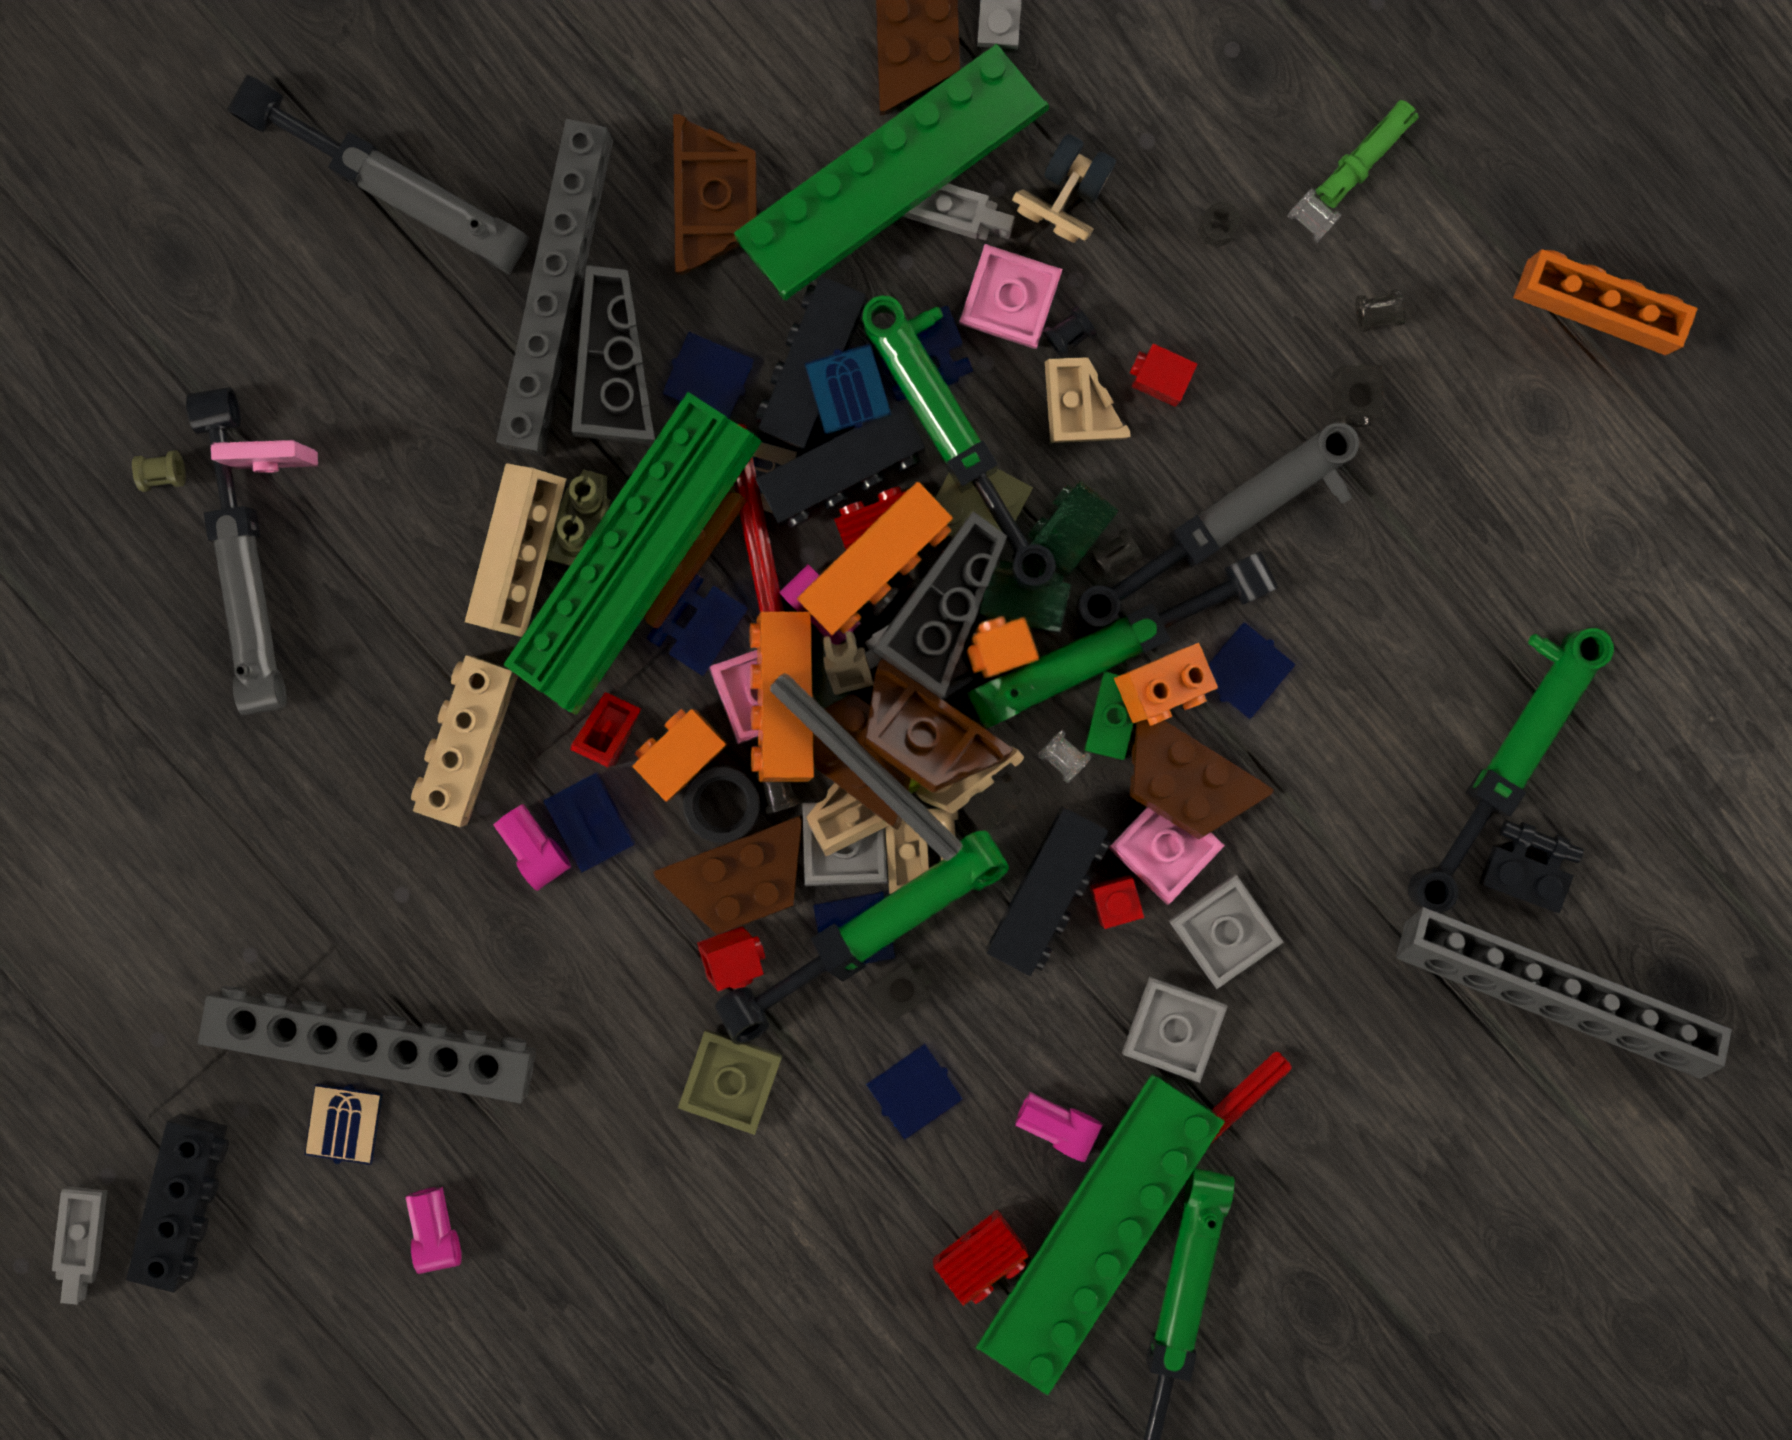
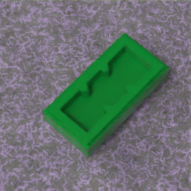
[1084,672,1134,760]

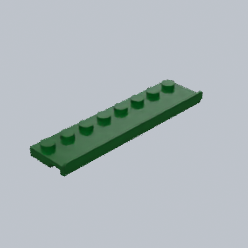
[734,44,1049,300]
[504,392,761,715]
[975,1073,1225,1396]

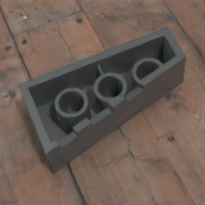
[572,265,655,445]
[871,511,1007,698]

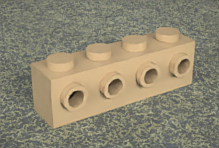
[465,463,566,637]
[411,655,518,827]

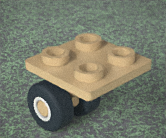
[1012,134,1116,243]

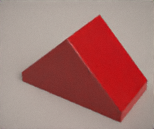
[570,692,641,767]

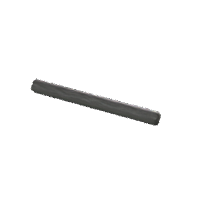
[770,673,962,861]

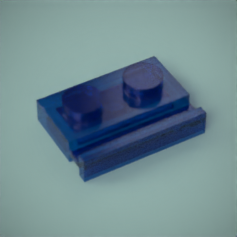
[544,772,636,873]

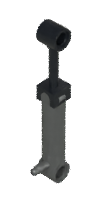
[227,75,531,274]
[186,387,287,716]
[1076,423,1359,628]

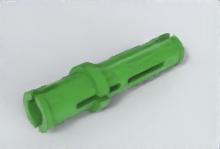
[1316,100,1419,208]

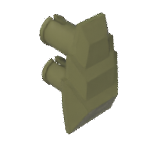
[546,469,611,566]

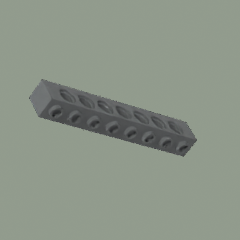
[496,119,613,457]
[1396,907,1732,1079]
[197,986,537,1104]

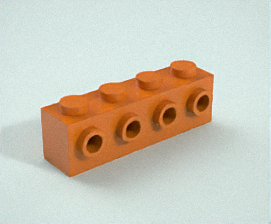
[1513,249,1698,355]
[797,482,953,635]
[749,612,814,782]
[965,616,1039,679]

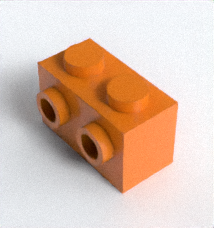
[1114,642,1218,726]
[632,709,729,802]

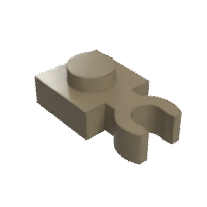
[823,631,874,695]

